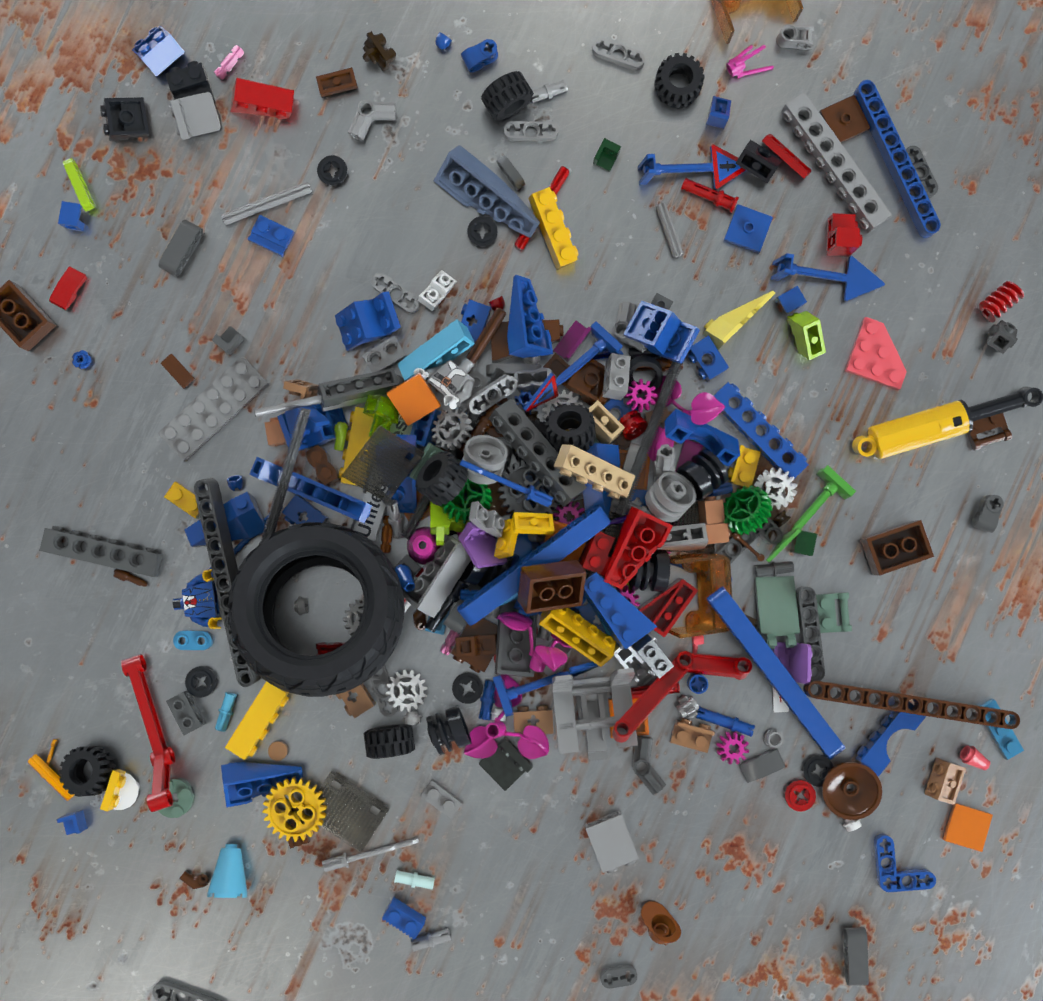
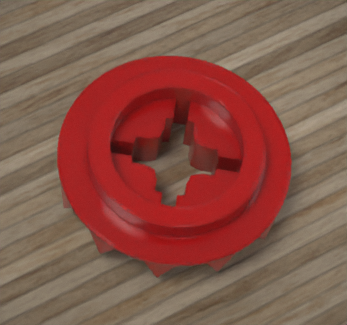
[784,780,816,812]

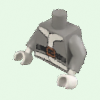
[414,357,475,409]

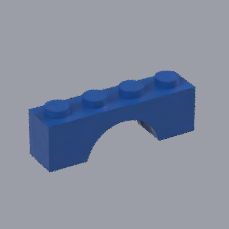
[664,409,740,467]
[855,702,926,776]

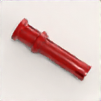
[681,178,739,213]

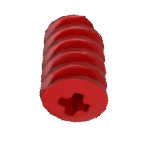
[979,281,1024,323]

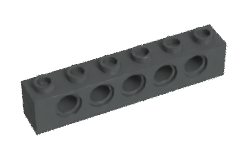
[489,398,587,507]
[39,526,163,577]

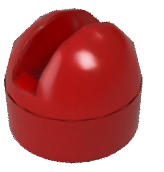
[489,296,505,311]

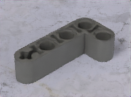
[708,518,783,571]

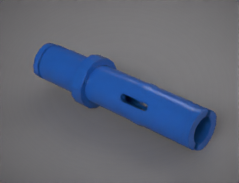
[695,706,755,737]

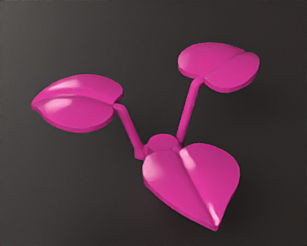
[647,375,725,461]
[496,612,572,672]
[464,675,549,759]

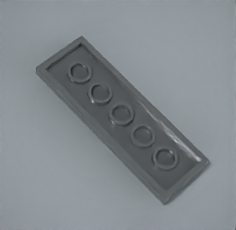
[495,558,538,677]

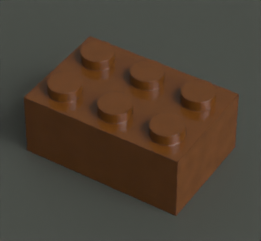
[0,280,57,351]
[860,520,934,576]
[518,560,586,614]

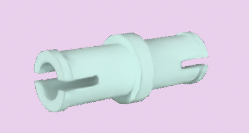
[394,870,435,890]

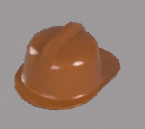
[641,901,681,946]

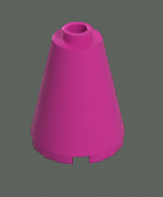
[407,527,445,565]

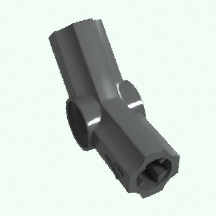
[632,736,666,795]

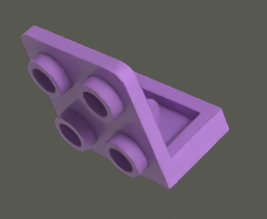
[458,522,507,568]
[771,642,812,684]

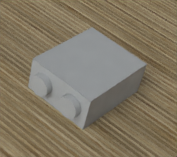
[585,811,639,873]

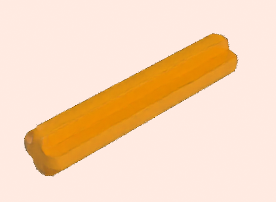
[28,754,75,801]

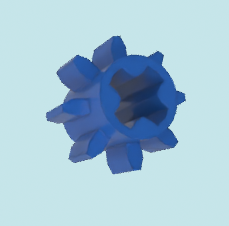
[514,390,537,414]

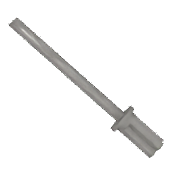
[322,837,419,872]

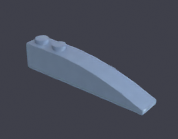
[433,145,540,238]

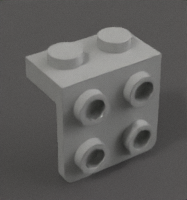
[169,92,221,140]

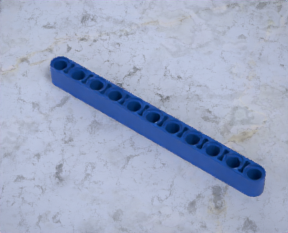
[706,586,846,761]

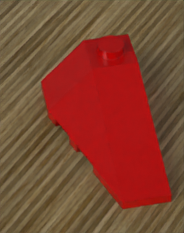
[603,506,673,589]

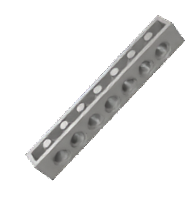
[782,92,892,233]

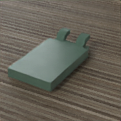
[754,576,800,649]

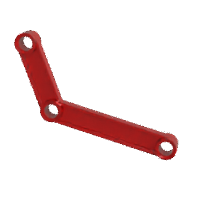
[612,651,752,743]
[121,654,176,812]

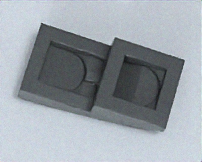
[740,749,785,783]

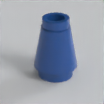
[394,564,415,592]

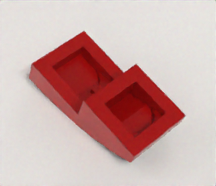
[49,266,87,310]

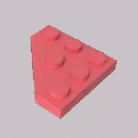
[845,317,907,390]

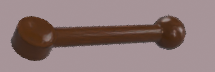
[733,532,765,561]

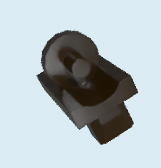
[363,31,396,71]

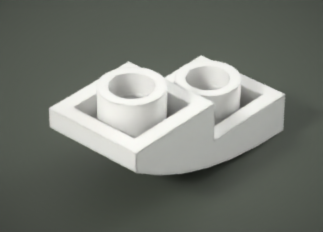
[417,270,457,311]

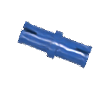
[479,680,496,720]

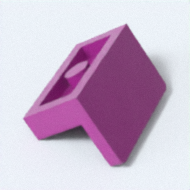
[553,320,591,362]

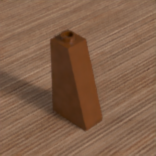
[491,319,564,363]

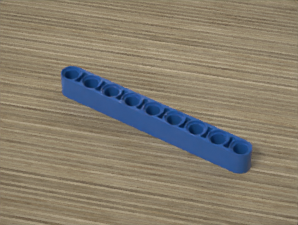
[854,80,941,238]
[457,504,611,626]

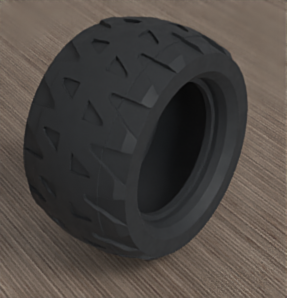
[228,522,405,697]

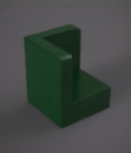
[593,138,621,172]
[790,531,817,556]

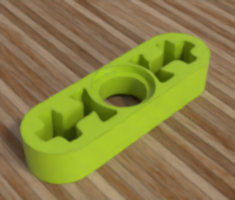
[63,158,95,212]

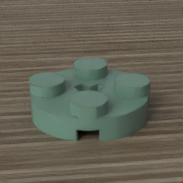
[158,778,194,818]

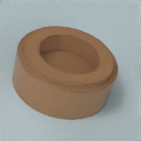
[268,740,288,761]

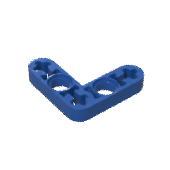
[874,834,936,892]

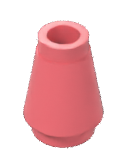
[959,745,990,771]

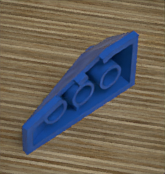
[507,275,553,358]
[375,434,417,513]
[583,443,621,517]
[184,492,266,547]
[221,762,303,807]

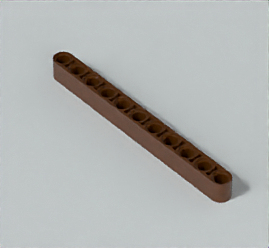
[803,680,1020,729]

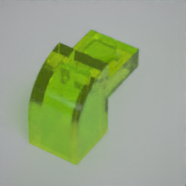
[363,395,399,440]

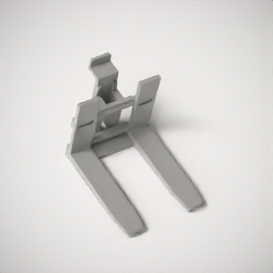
[552,668,638,761]

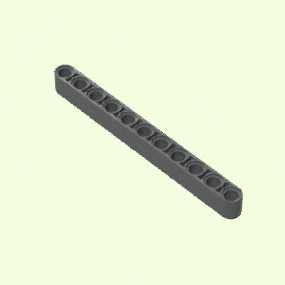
[194,478,261,687]

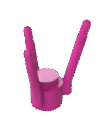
[726,45,774,79]

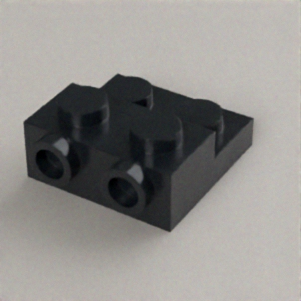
[165,61,216,104]
[100,97,149,141]

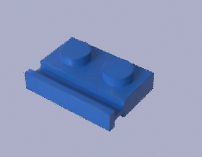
[247,214,295,257]

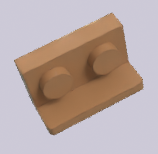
[283,379,319,399]
[669,718,715,753]
[925,758,966,805]

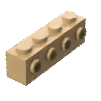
[554,445,635,500]

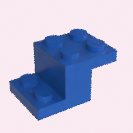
[335,291,401,351]
[623,300,700,364]
[277,404,349,451]

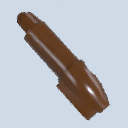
[113,569,148,587]

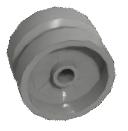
[462,435,508,485]
[645,471,696,522]

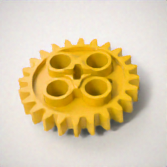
[262,777,327,842]

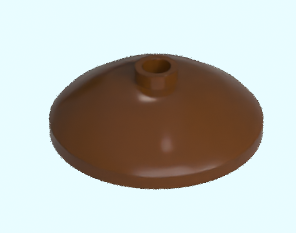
[822,762,882,820]

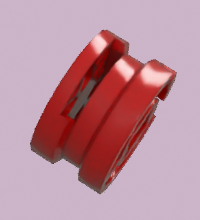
[619,410,648,440]
[316,642,343,655]

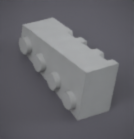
[403,536,471,618]

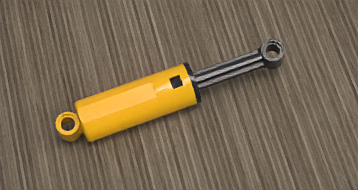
[852,387,1043,459]

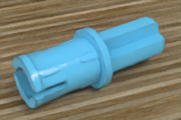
[215,692,237,732]

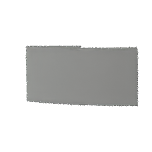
[469,501,505,538]

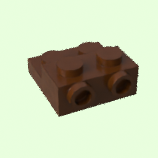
[566,359,608,406]

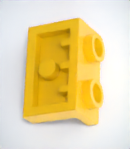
[727,445,761,488]

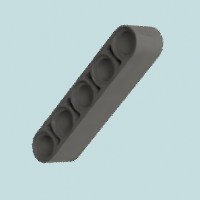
[796,586,825,681]

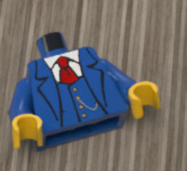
[173,569,222,629]

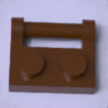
[967,413,1012,451]

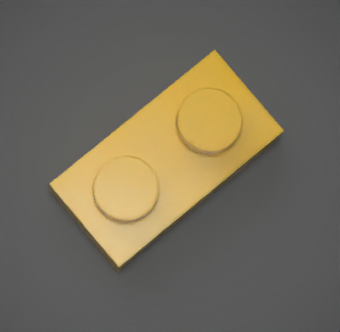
[164,481,199,519]
[512,512,554,535]
[494,518,518,559]
[100,769,126,811]

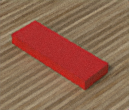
[762,134,811,179]

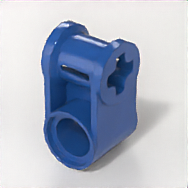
[461,39,498,73]

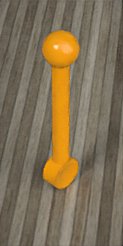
[40,739,58,778]

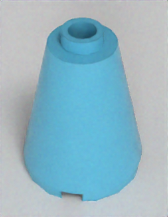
[207,844,247,898]

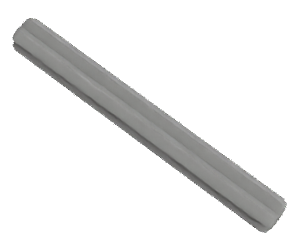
[221,182,312,225]

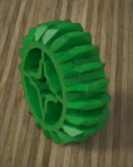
[440,479,492,524]
[723,485,773,535]

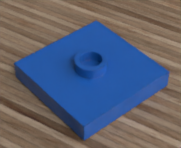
[724,204,773,254]

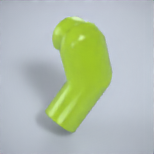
[334,422,348,451]

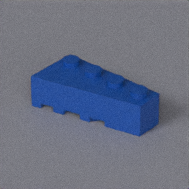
[583,572,657,650]

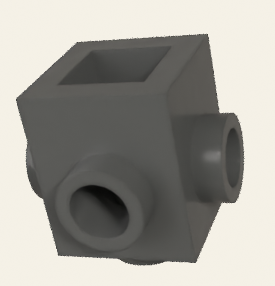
[987,320,1018,354]

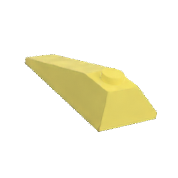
[703,291,775,350]

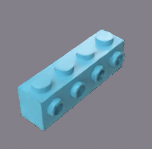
[397,319,475,381]

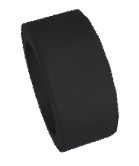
[628,355,663,394]

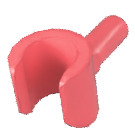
[692,634,704,654]

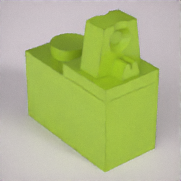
[787,311,826,360]
[430,501,470,546]

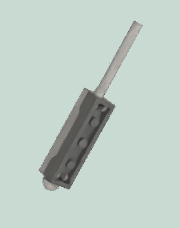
[254,368,404,417]

